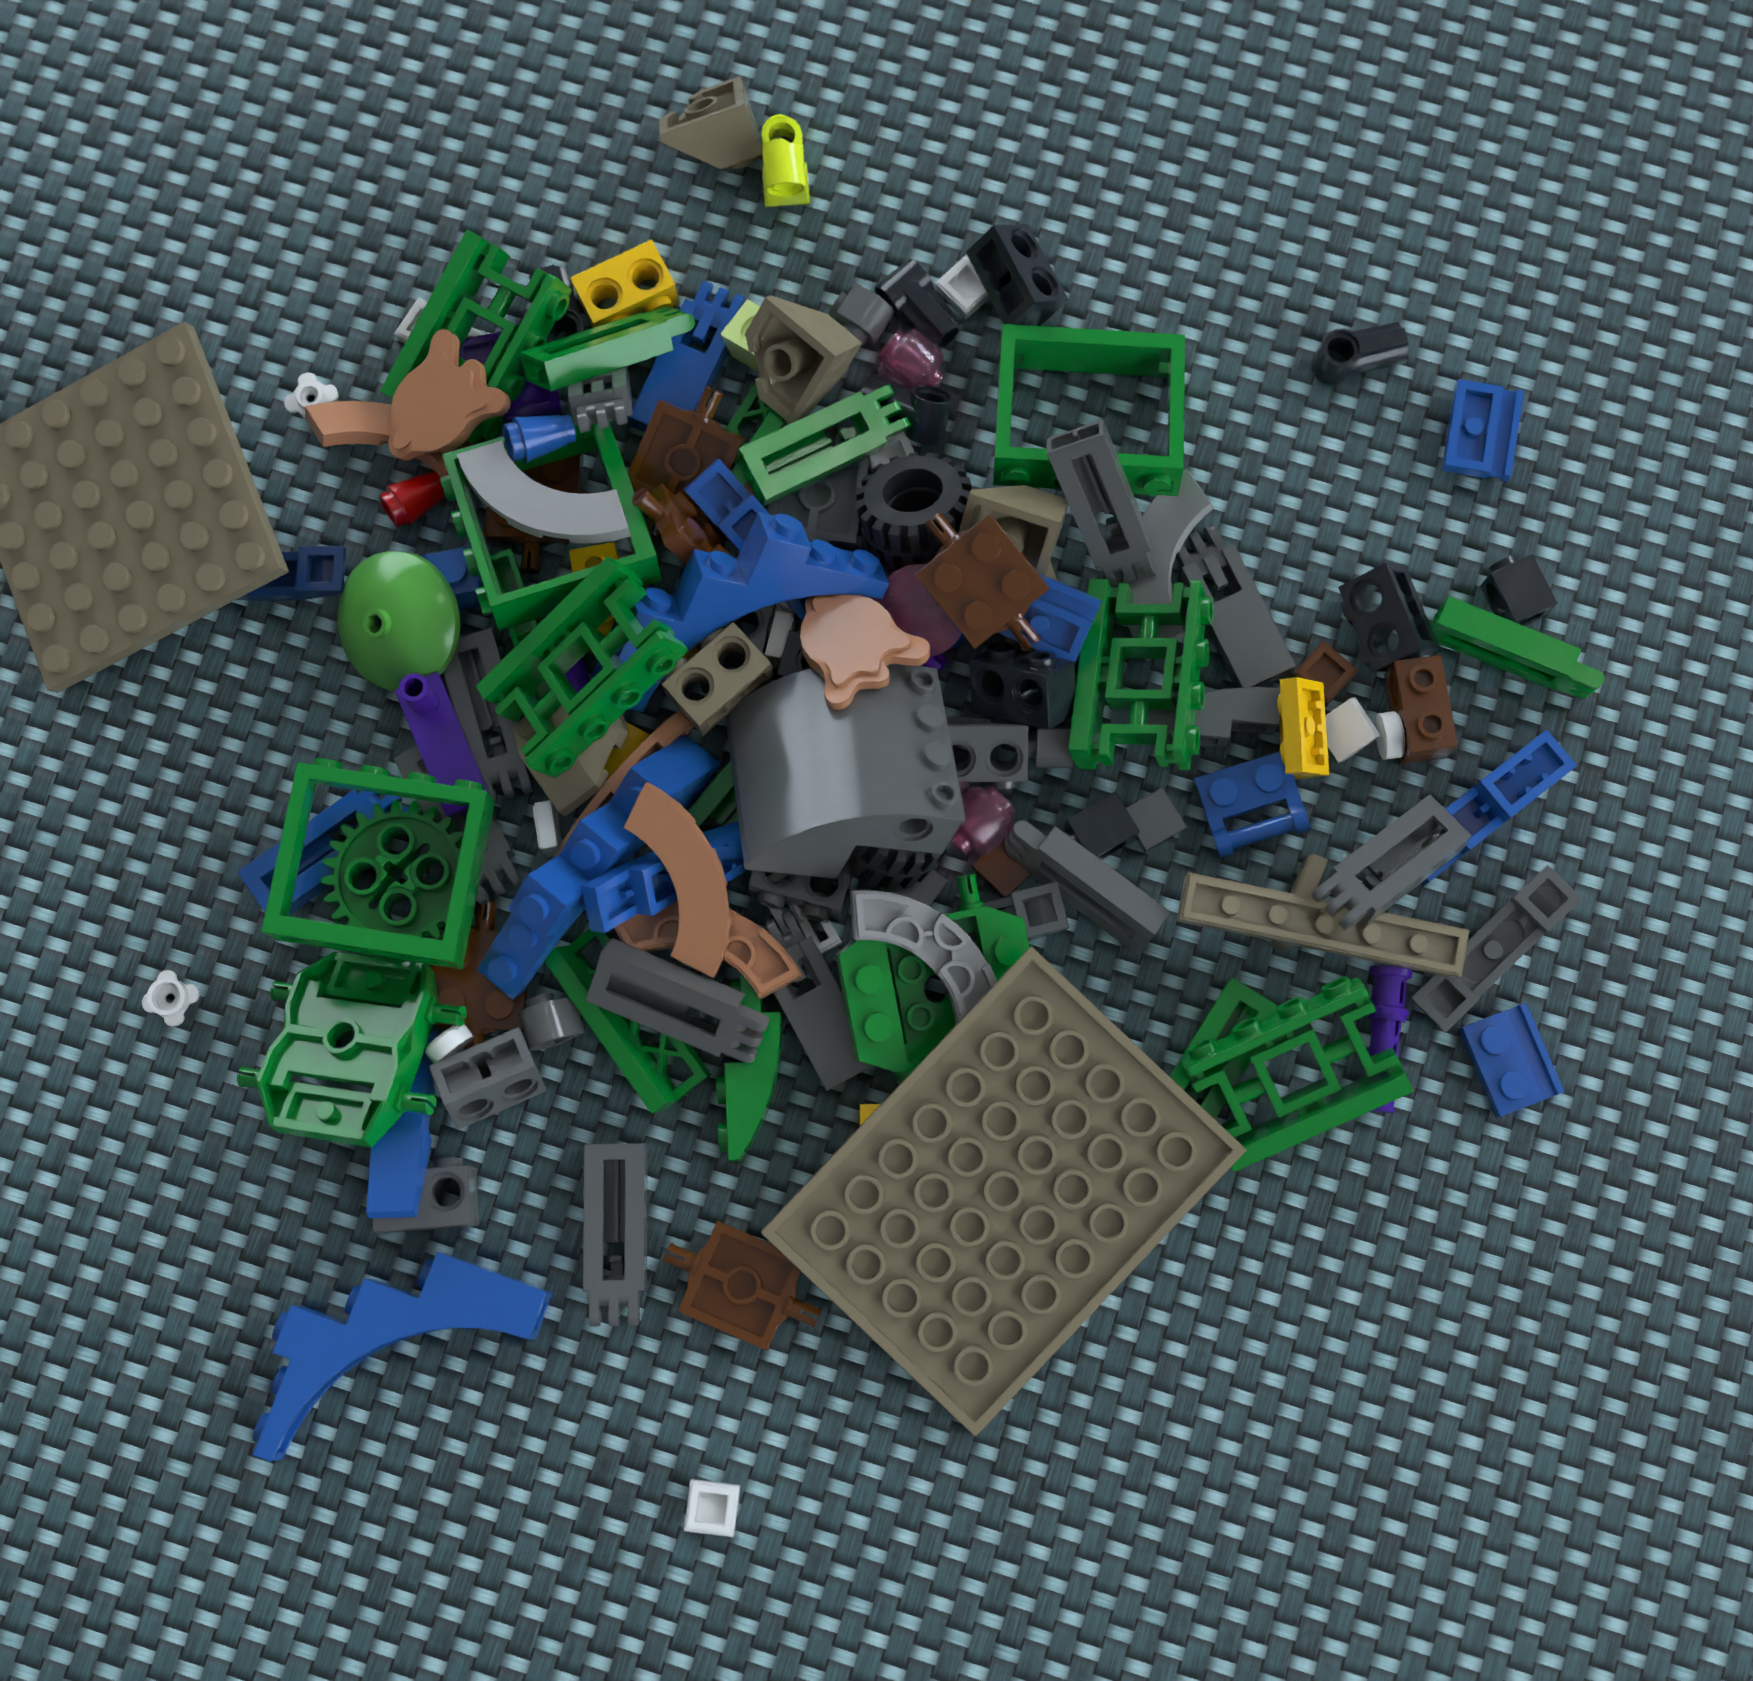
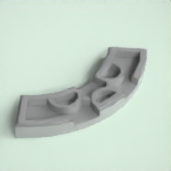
[457,441,631,544]
[1123,468,1214,661]
[850,890,997,1024]

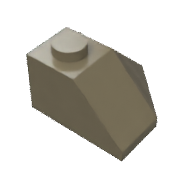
[659,76,762,169]
[745,295,862,424]
[958,485,1068,575]
[512,706,629,817]

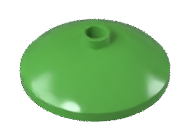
[337,551,460,691]

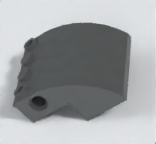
[725,664,966,878]

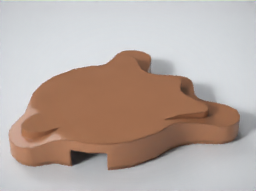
[388,329,511,461]
[800,594,930,710]

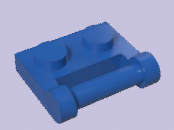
[1194,751,1311,859]

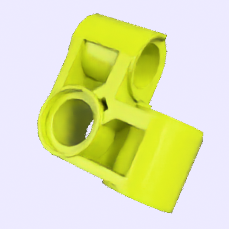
[761,114,810,207]

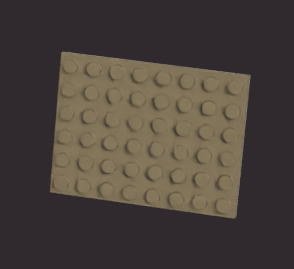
[761,946,1246,1437]

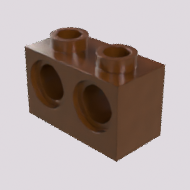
[1384,655,1458,765]

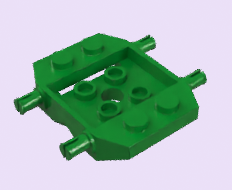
[835,874,1029,1083]
[237,951,467,1148]

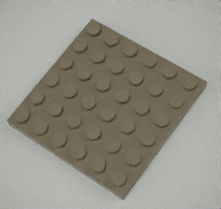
[0,322,289,693]

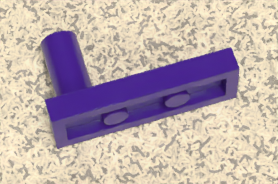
[394,671,491,819]

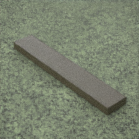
[1177,872,1469,979]

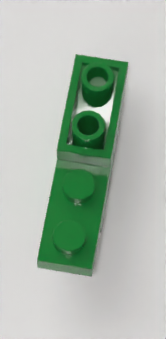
[716,974,783,1163]

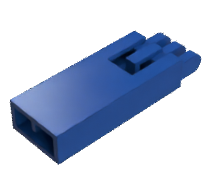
[629,281,746,432]
[237,790,409,915]

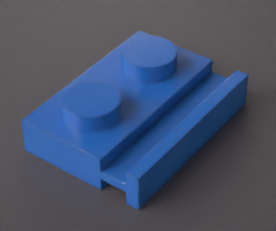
[1441,379,1524,482]
[998,573,1102,664]
[1458,1003,1565,1118]

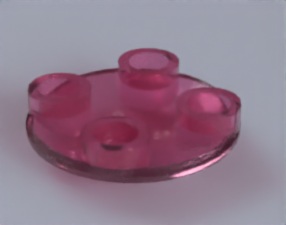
[876,564,962,657]

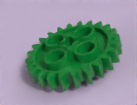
[321,799,464,940]

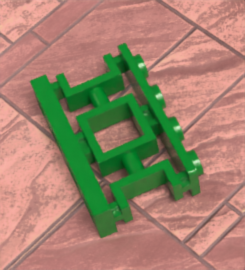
[379,229,572,445]
[476,556,688,778]
[1068,579,1214,770]
[1181,976,1414,1172]

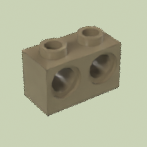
[662,622,774,736]

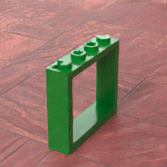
[993,324,1185,497]
[440,416,662,631]
[261,758,495,969]

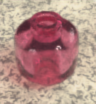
[876,329,945,388]
[952,786,1016,856]

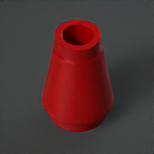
[379,470,446,528]

